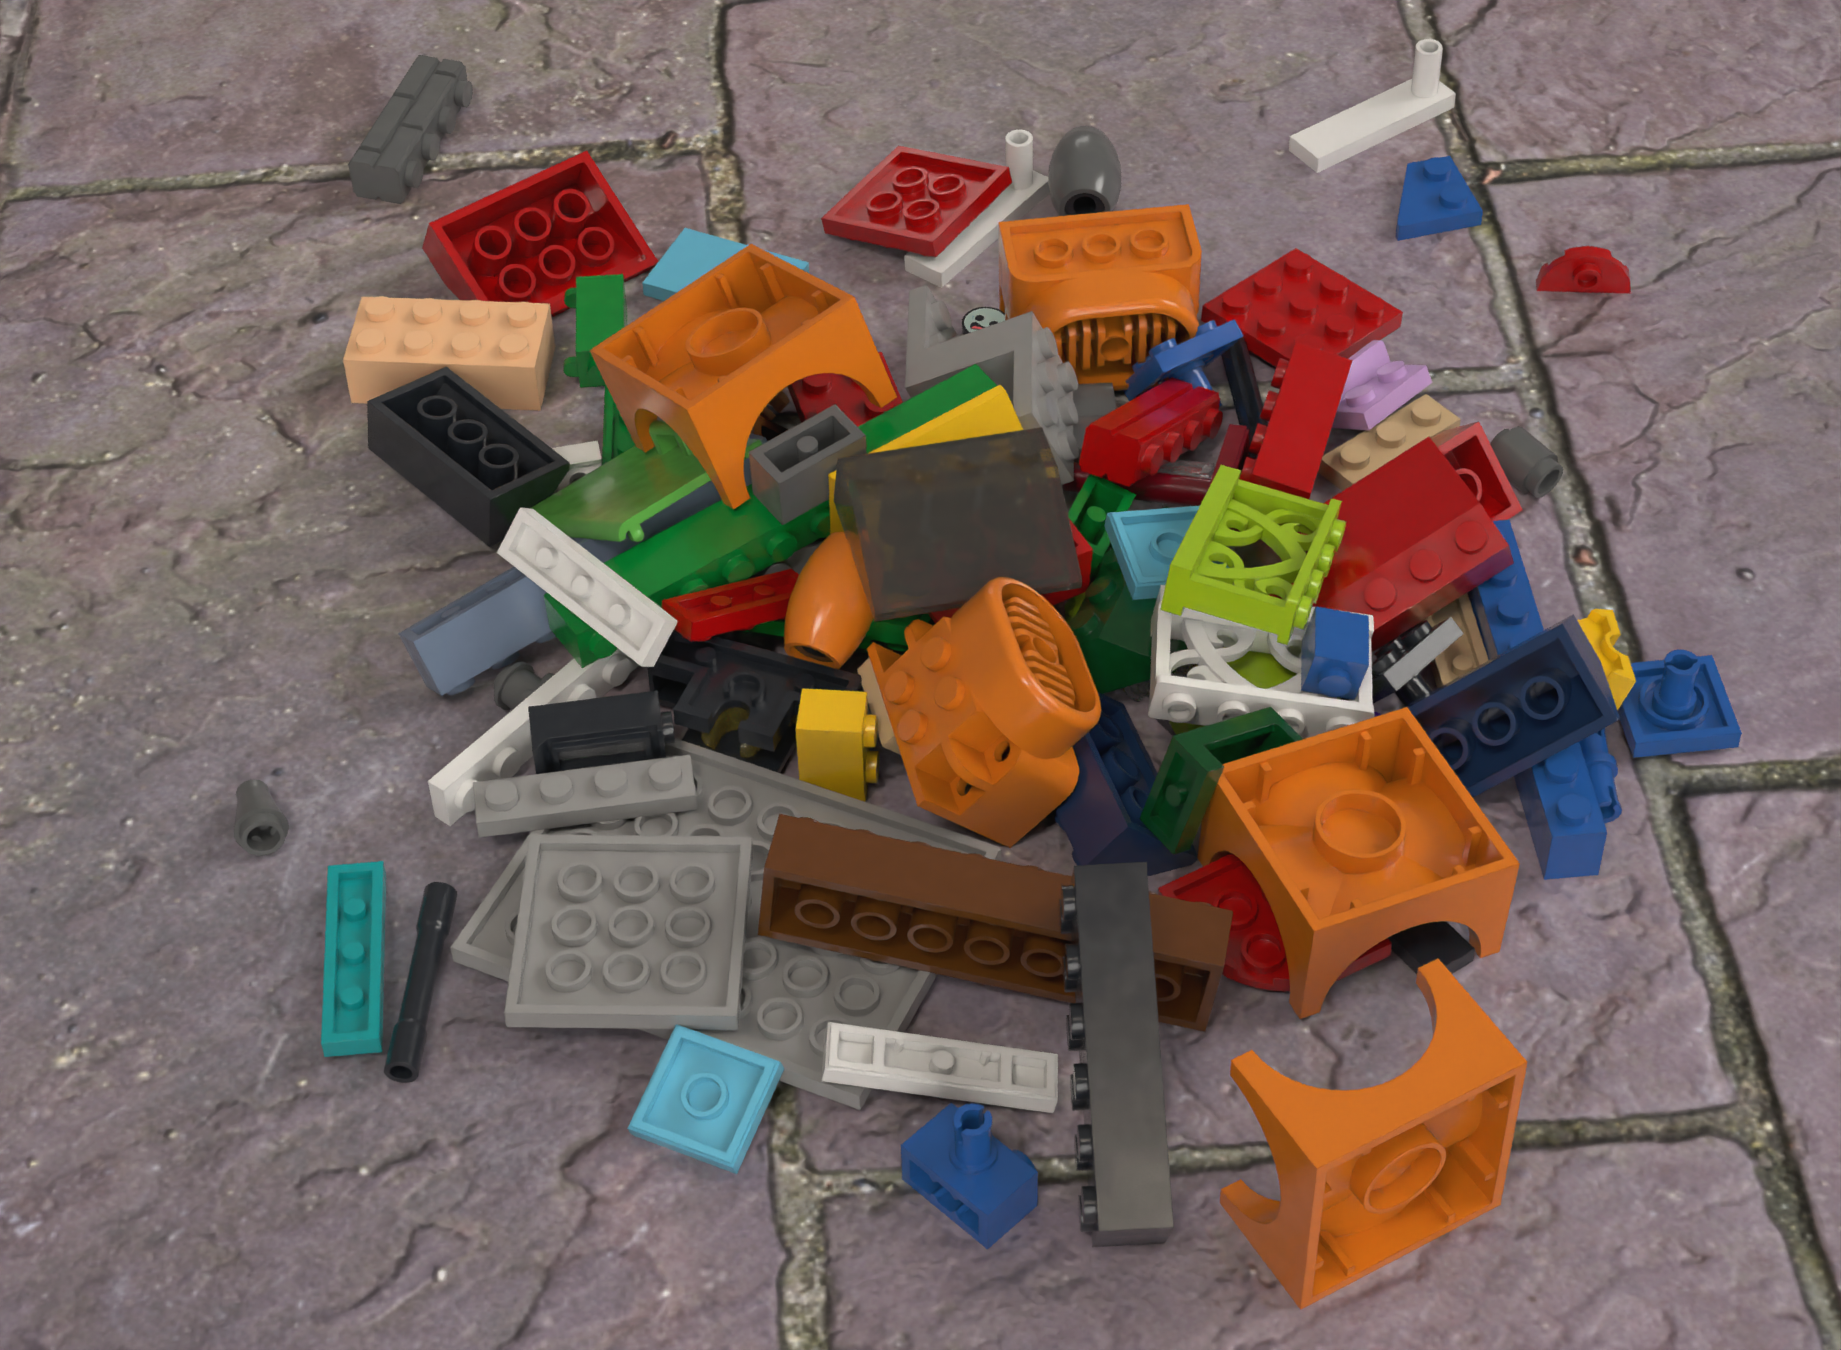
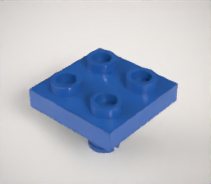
[1123,319,1243,408]
[1618,649,1742,758]

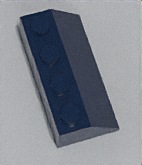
[1401,614,1620,798]
[1053,692,1198,876]

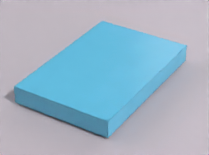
[642,228,809,301]

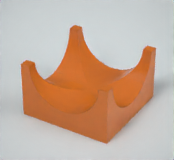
[590,244,897,509]
[1197,707,1520,1019]
[1220,959,1528,1310]

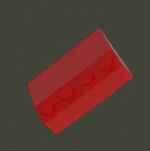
[422,150,658,317]
[1253,436,1514,652]

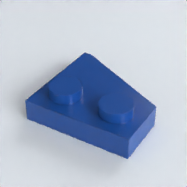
[1395,156,1483,241]

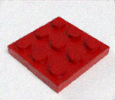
[821,145,1012,257]
[1201,248,1403,367]

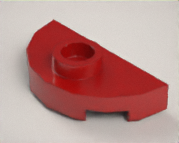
[1536,246,1631,294]

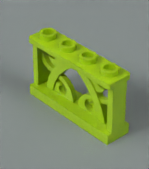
[1160,465,1346,645]

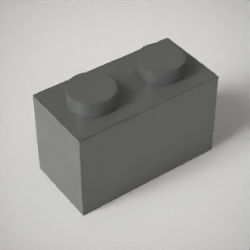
[749,404,867,525]

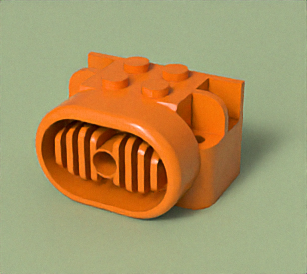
[999,204,1202,391]
[867,577,1101,848]

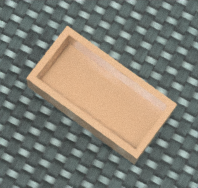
[343,296,556,411]

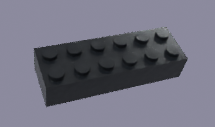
[1058,862,1174,1247]

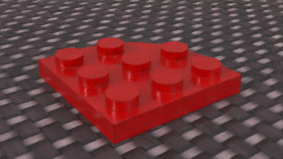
[1158,853,1392,991]

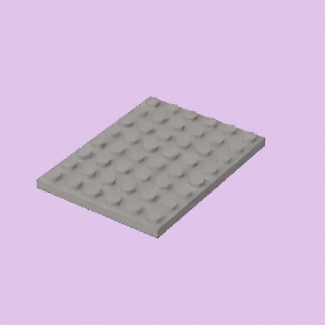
[450,738,1001,1110]

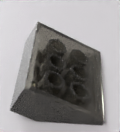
[833,427,1082,622]

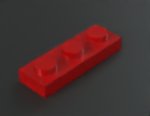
[662,569,799,642]

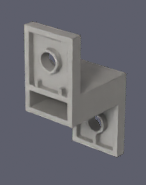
[905,285,1079,487]

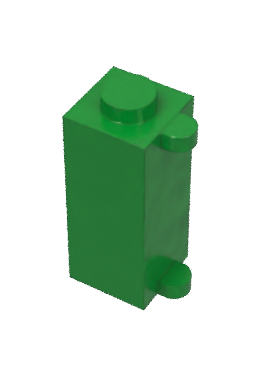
[563,274,628,388]

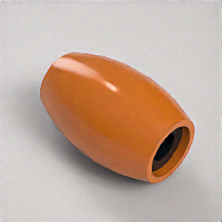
[784,532,884,669]

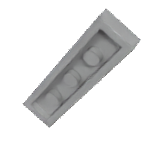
[473,755,697,838]

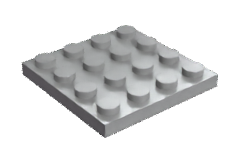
[504,834,753,1030]

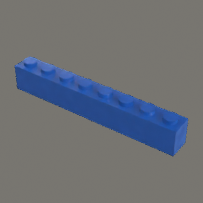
[1467,520,1607,880]

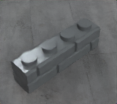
[348,55,473,204]

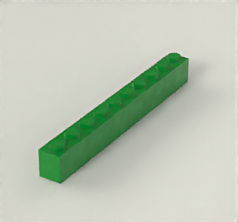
[543,364,1011,668]

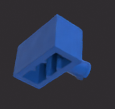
[901,1103,1038,1250]

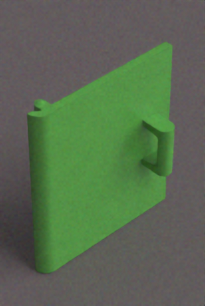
[530,420,762,542]

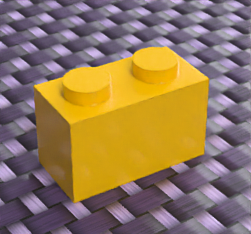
[796,688,879,802]

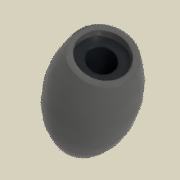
[1048,126,1121,216]

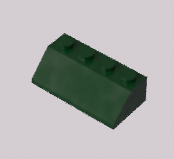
[1068,506,1237,694]

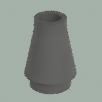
[234,779,289,856]

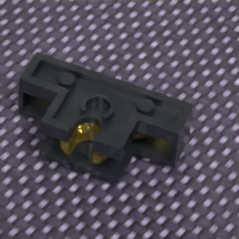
[647,629,864,773]

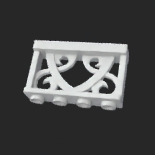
[1148,585,1374,739]

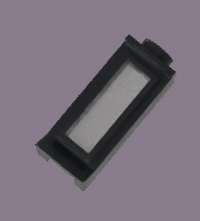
[528,690,675,774]

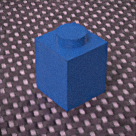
[1301,606,1369,700]

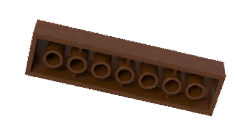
[758,814,1233,1032]

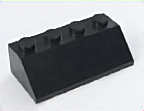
[367,367,570,547]

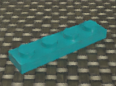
[321,861,386,1057]

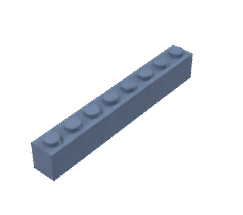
[398,433,768,696]

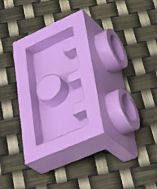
[1332,340,1432,430]

